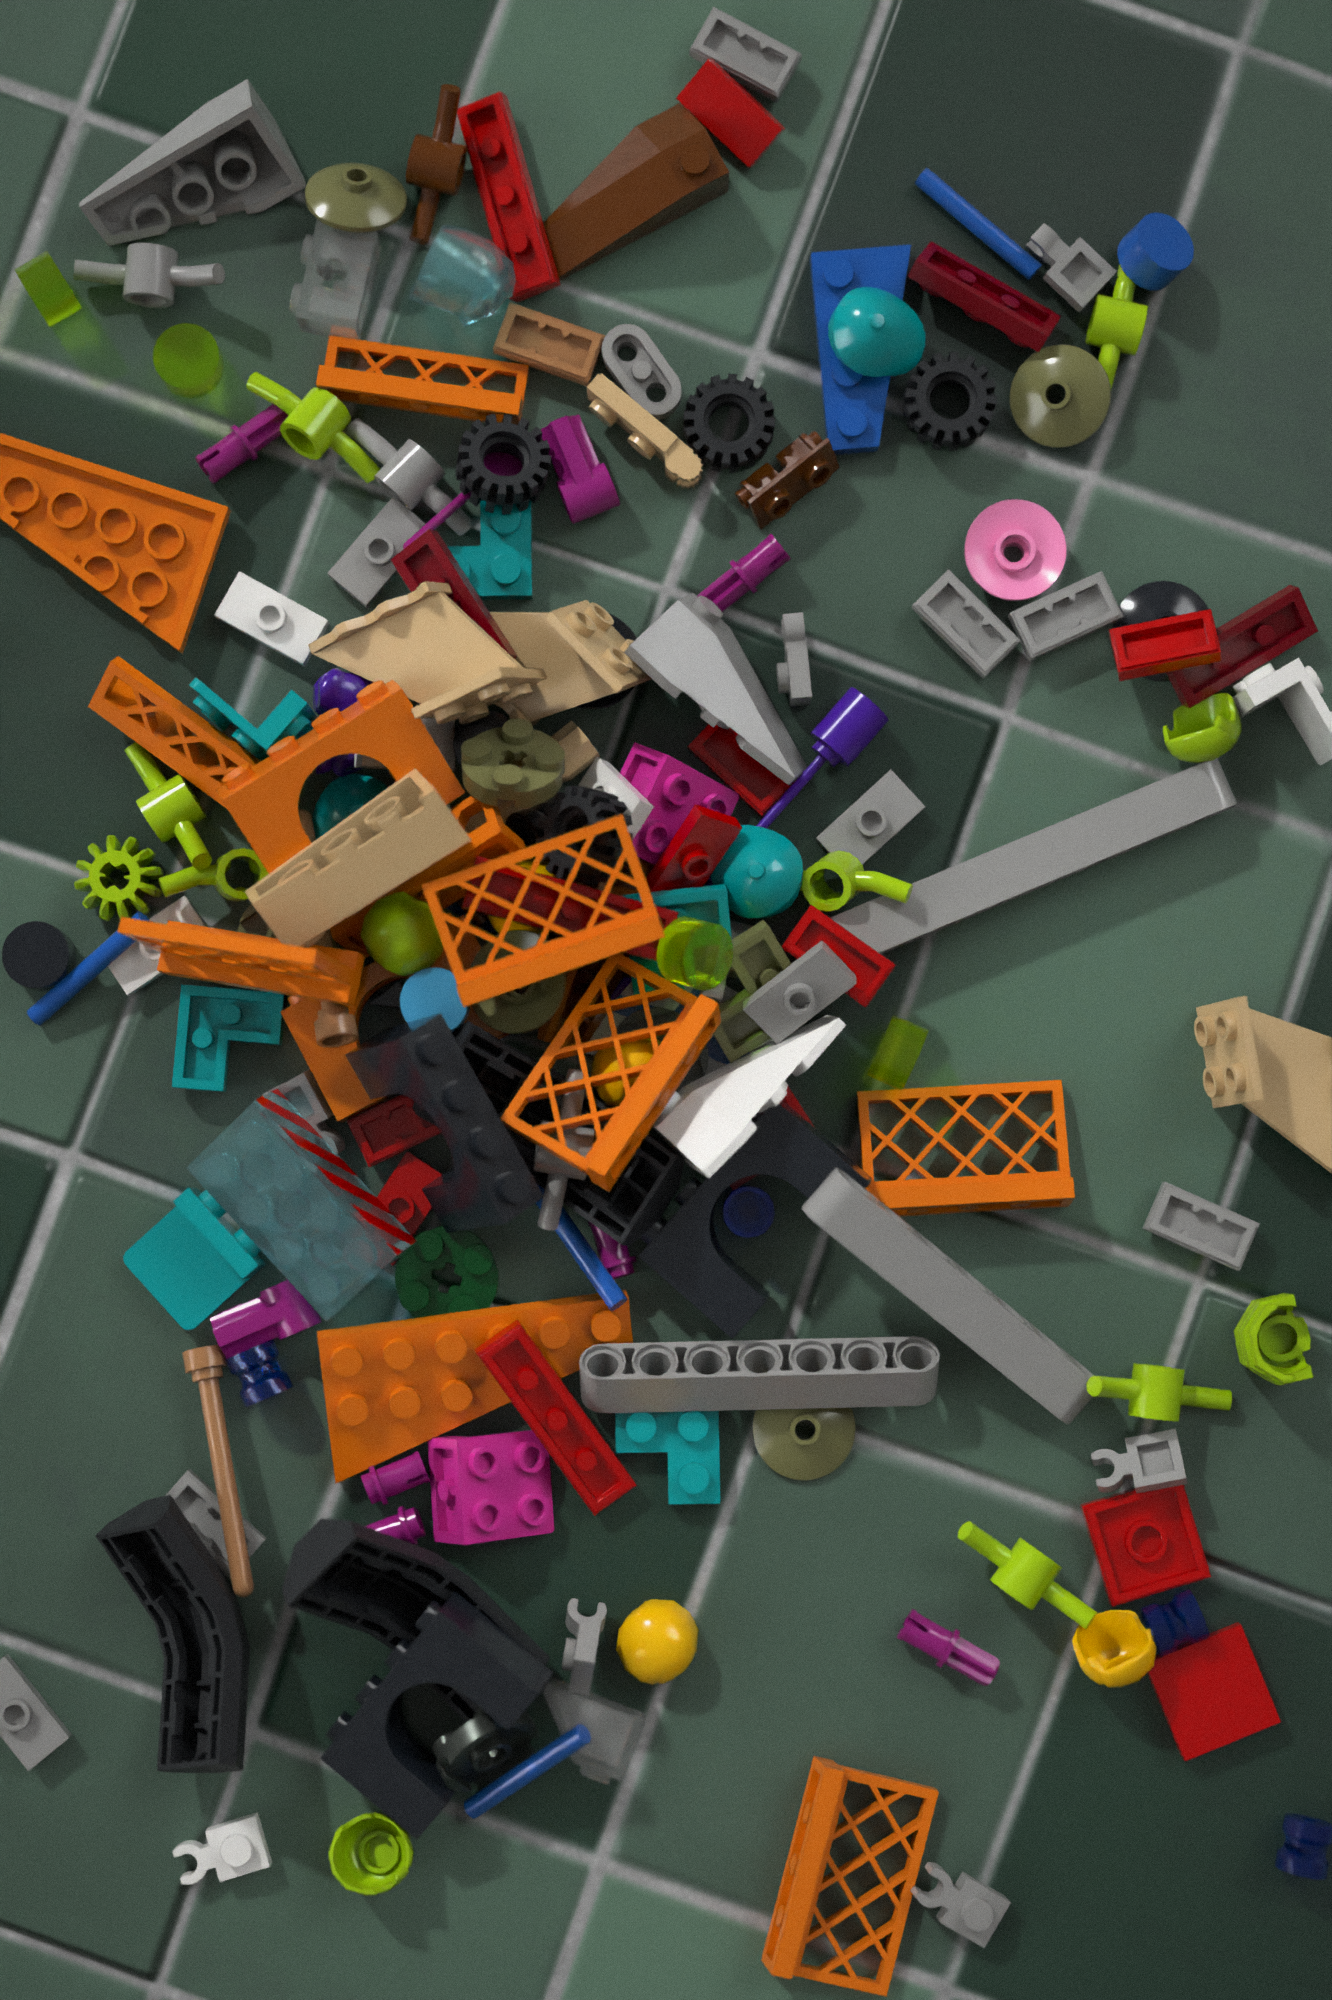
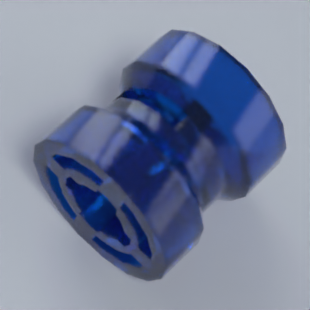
[722,1186,775,1238]
[226,1339,294,1407]
[1140,1589,1210,1657]
[1274,1813,1332,1880]

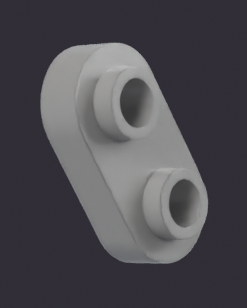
[602,324,682,420]

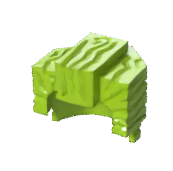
[1233,1293,1314,1385]

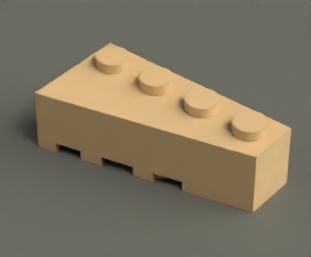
[245,768,471,948]

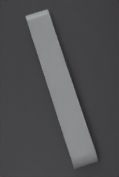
[802,1167,1094,1425]
[579,1336,940,1413]

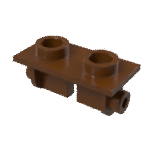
[735,431,840,530]

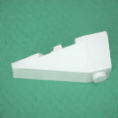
[652,1015,846,1178]

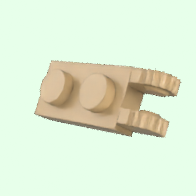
[587,374,703,490]

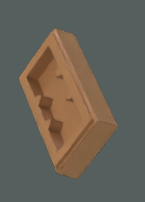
[493,302,605,387]

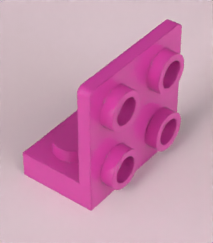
[620,742,739,865]
[427,1430,554,1545]

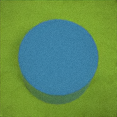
[400,967,470,1032]

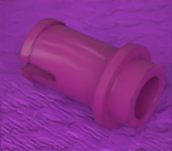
[588,1221,637,1279]
[361,1451,431,1505]
[366,1506,426,1545]

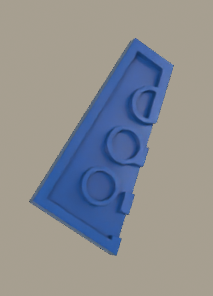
[810,245,911,455]

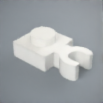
[172,1812,272,1885]

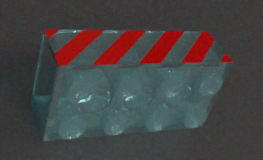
[186,1089,416,1322]

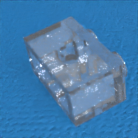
[290,219,381,340]

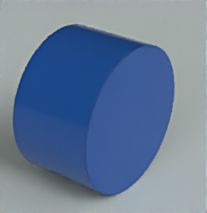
[1117,213,1194,291]

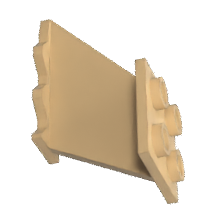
[308,581,547,724]
[490,600,652,725]
[1194,996,1332,1174]

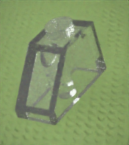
[544,1676,645,1784]

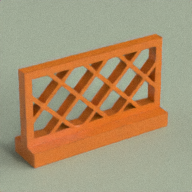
[421,814,665,1007]
[118,917,365,1007]
[500,953,721,1192]
[856,1080,1075,1217]
[761,1756,939,1997]

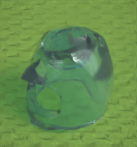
[409,224,516,327]

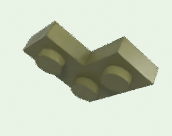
[713,920,791,1063]

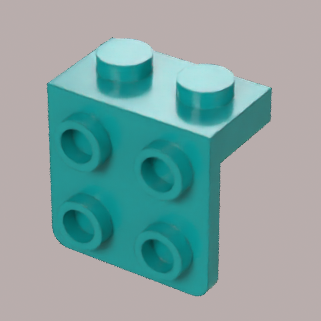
[189,677,317,761]
[123,1187,266,1330]

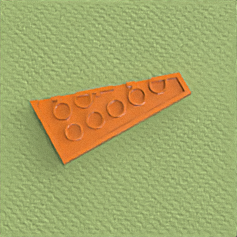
[0,433,231,654]
[317,1289,633,1484]

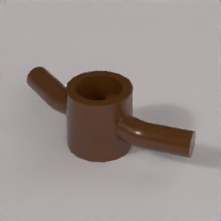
[406,84,467,245]

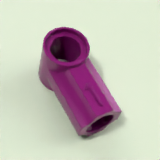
[540,414,620,524]
[210,1274,322,1359]

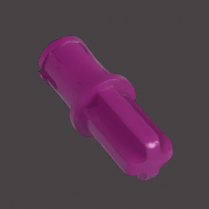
[195,404,289,484]
[697,534,791,612]
[897,1609,1000,1686]

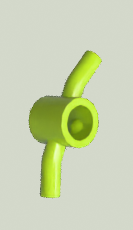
[1085,263,1148,390]
[246,372,381,483]
[125,742,212,870]
[158,848,269,902]
[800,850,913,912]
[1086,1363,1232,1422]
[958,1521,1098,1629]

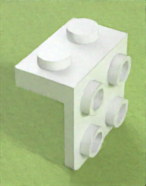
[1233,658,1332,765]

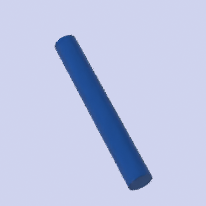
[915,168,1042,281]
[27,911,151,1026]
[536,1184,627,1311]
[464,1724,591,1819]

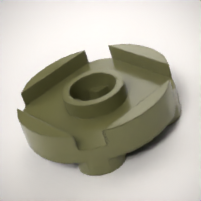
[461,718,565,808]

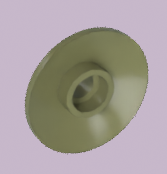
[305,163,407,233]
[1010,345,1111,448]
[470,930,567,1034]
[752,1408,856,1480]

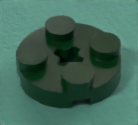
[395,1226,499,1318]

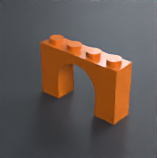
[216,679,465,874]
[280,913,510,1123]

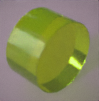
[14,250,83,328]
[153,323,224,398]
[657,916,733,991]
[866,1014,928,1091]

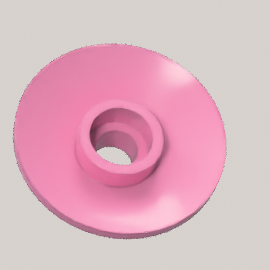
[964,499,1067,601]

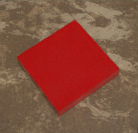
[1080,1485,1211,1607]
[1147,1622,1281,1761]

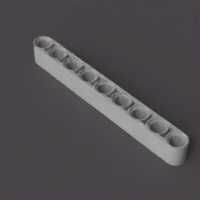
[830,758,1238,954]

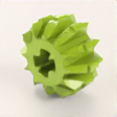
[74,835,164,921]

